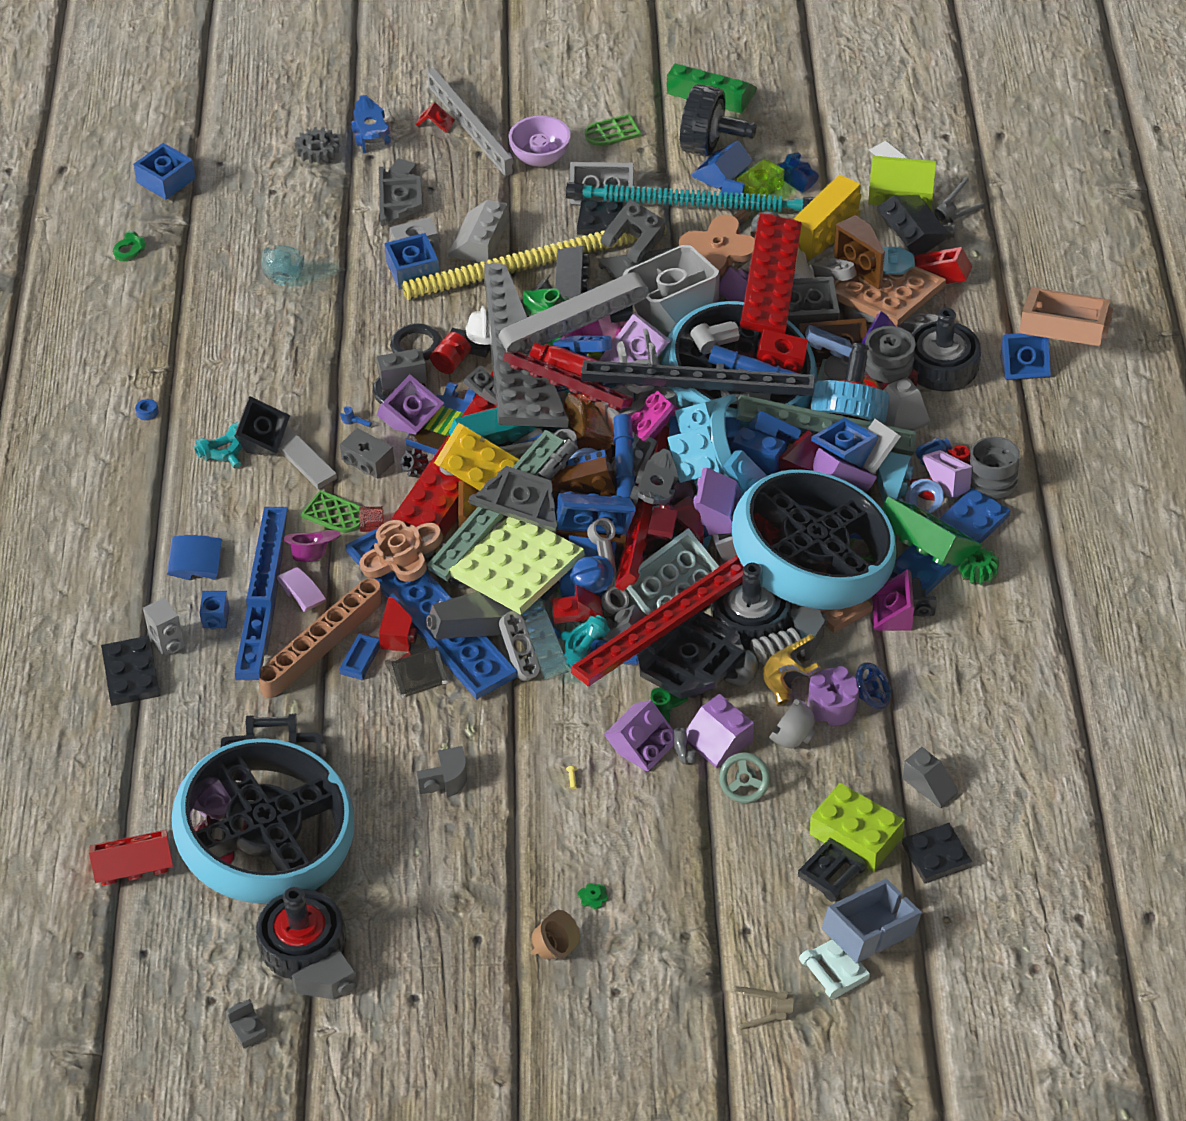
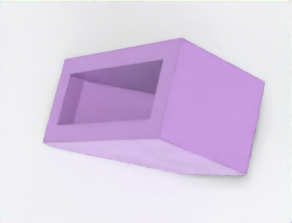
[923,450,972,498]

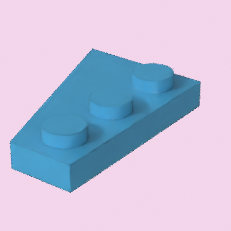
[723,451,767,495]

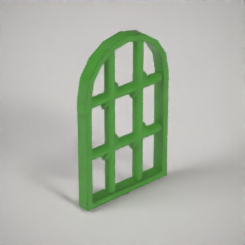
[585,114,641,146]

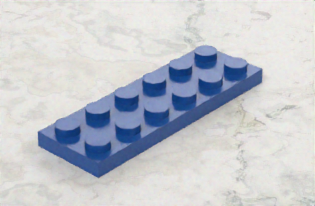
[890,488,1010,596]

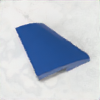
[748,411,802,447]

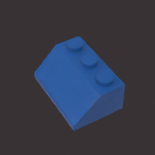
[555,492,635,535]

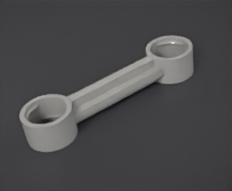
[587,518,629,614]

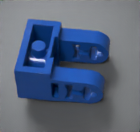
[553,336,613,387]

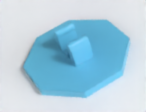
[882,247,915,274]

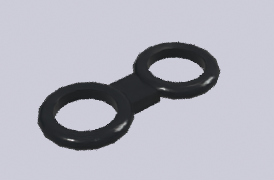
[372,323,442,404]

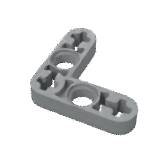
[808,245,857,281]

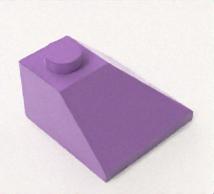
[377,374,444,435]

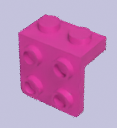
[632,390,679,441]

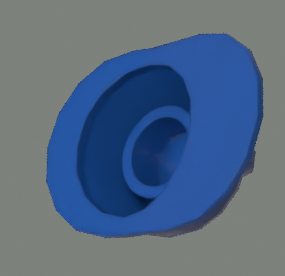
[560,556,614,597]

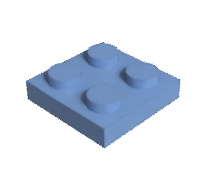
[805,324,852,358]

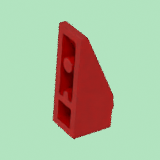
[914,247,972,284]

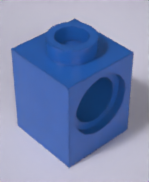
[199,591,230,629]

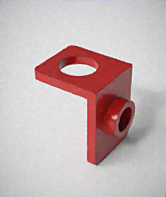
[415,102,455,133]

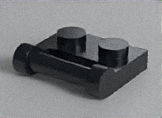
[798,838,867,902]

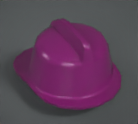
[284,530,341,562]

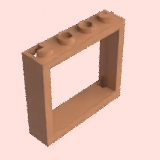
[1019,287,1114,346]

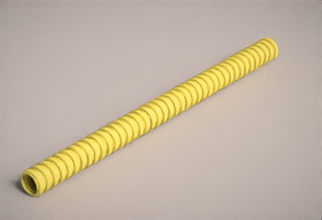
[402,216,666,300]

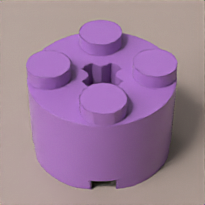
[808,666,859,726]

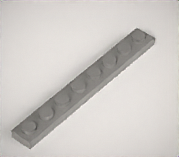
[427,68,514,177]

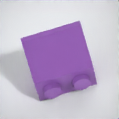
[687,694,754,768]

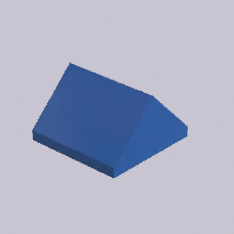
[1000,333,1051,379]
[811,417,878,468]

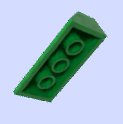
[667,63,757,114]
[882,496,982,566]

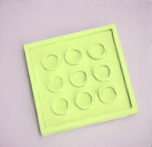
[449,517,585,615]

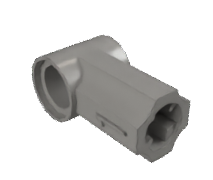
[691,321,740,354]

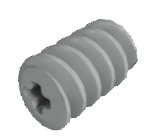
[750,628,805,670]

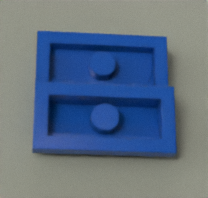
[167,535,222,580]

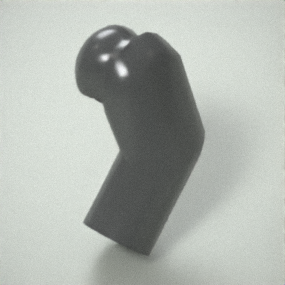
[674,728,696,765]

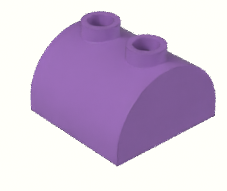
[813,448,877,493]

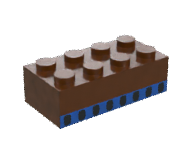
[551,450,617,505]

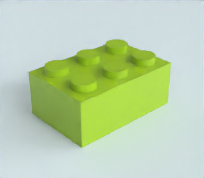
[810,783,905,872]

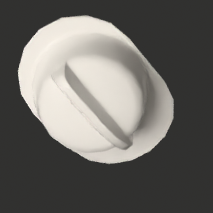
[465,306,490,345]

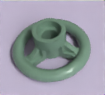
[719,753,770,803]

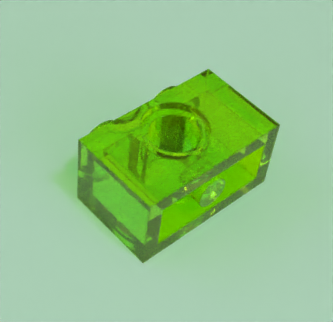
[737,158,784,199]

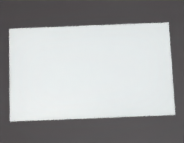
[869,141,908,159]

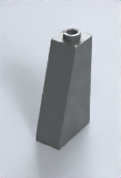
[426,591,516,639]

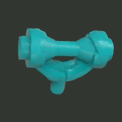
[194,422,242,468]
[561,615,610,669]

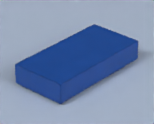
[339,633,380,680]

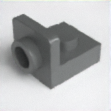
[226,999,268,1049]

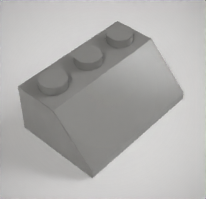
[569,162,634,205]
[448,200,508,263]

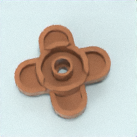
[679,215,755,276]
[359,520,443,582]

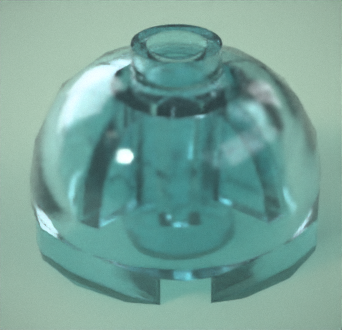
[261,245,305,285]

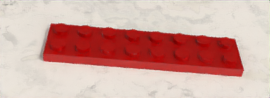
[740,213,802,334]

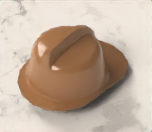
[531,910,580,960]

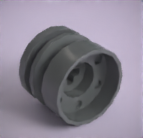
[970,436,1020,499]

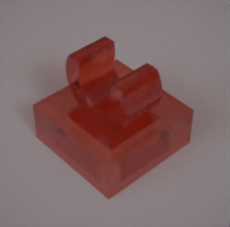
[359,506,384,532]

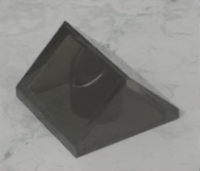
[385,646,448,698]

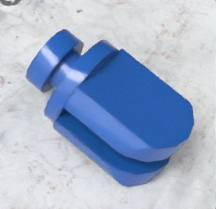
[915,438,952,466]

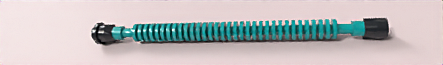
[566,182,815,212]

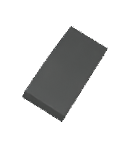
[463,365,496,405]

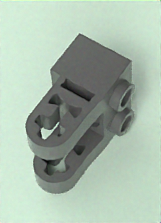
[600,199,666,264]

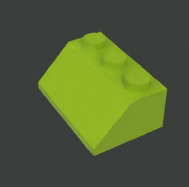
[868,156,936,210]

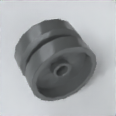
[865,326,915,383]

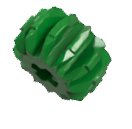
[958,546,999,585]

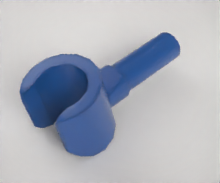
[340,406,372,427]

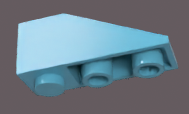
[877,452,914,503]

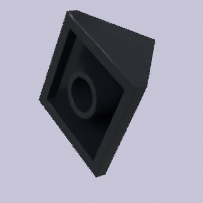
[234,396,291,455]

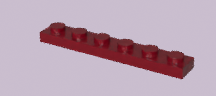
[502,350,633,410]

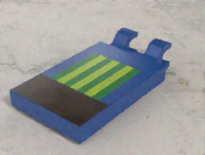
[405,382,477,455]

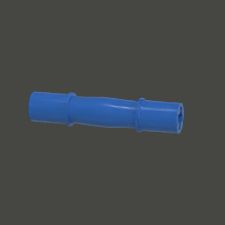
[708,345,799,374]
[613,414,636,502]

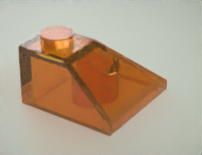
[563,393,615,446]

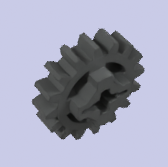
[294,127,340,163]

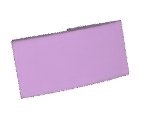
[277,567,326,612]

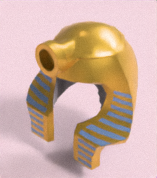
[763,634,825,706]

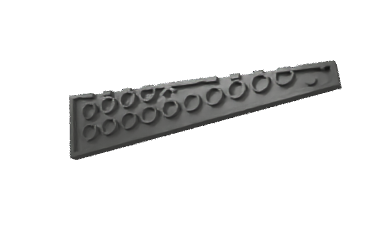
[483,263,569,428]

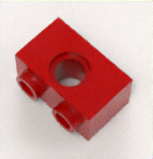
[756,329,808,374]

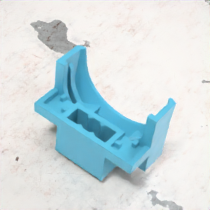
[667,394,737,493]

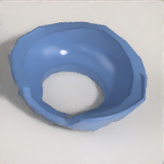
[905,479,944,514]

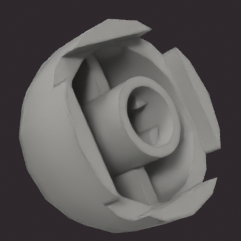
[768,698,816,748]

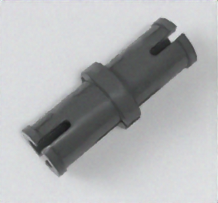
[537,439,578,480]

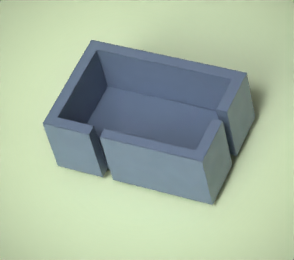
[821,878,922,964]

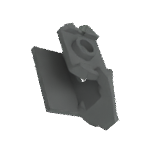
[630,449,678,508]

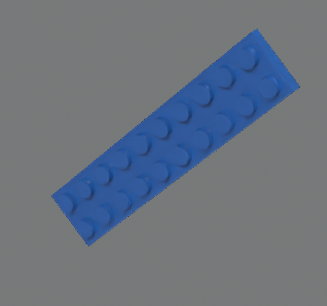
[345,528,517,700]

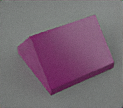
[872,569,914,631]

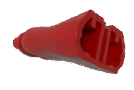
[529,342,603,404]

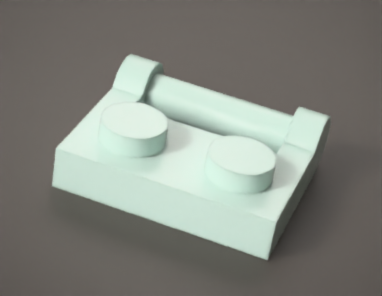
[799,939,870,999]

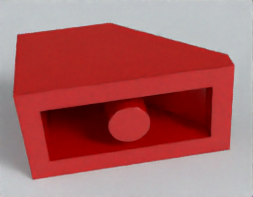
[379,597,417,652]

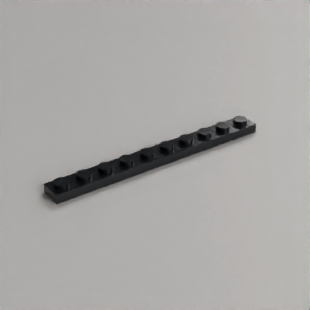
[581,360,815,396]

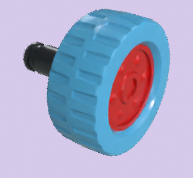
[811,343,890,424]

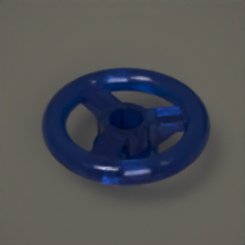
[856,662,891,709]

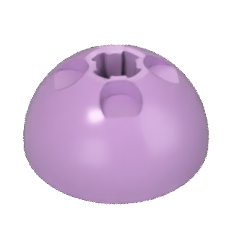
[509,116,570,167]

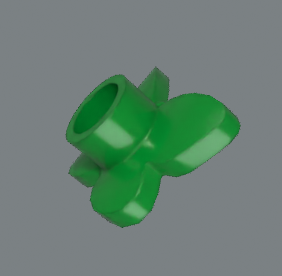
[650,687,688,724]

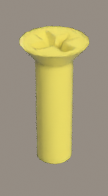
[566,766,577,789]

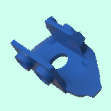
[351,95,391,154]

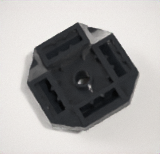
[636,611,744,699]

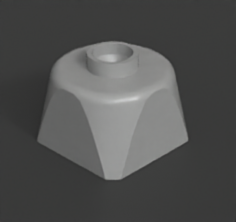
[623,245,720,337]

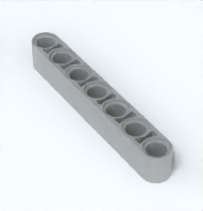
[499,272,649,353]

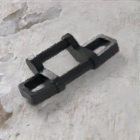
[220,713,322,759]

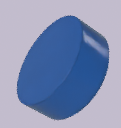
[135,399,159,420]

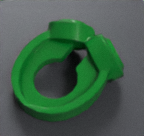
[113,230,145,262]

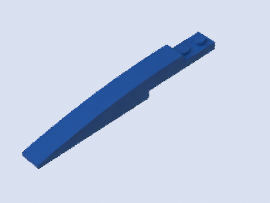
[235,507,288,680]

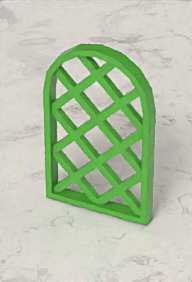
[300,490,365,533]

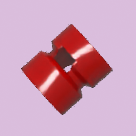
[430,332,471,374]

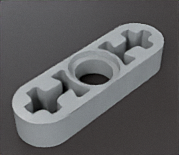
[499,611,540,681]

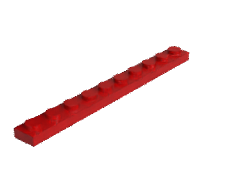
[615,426,670,591]
[571,555,744,687]

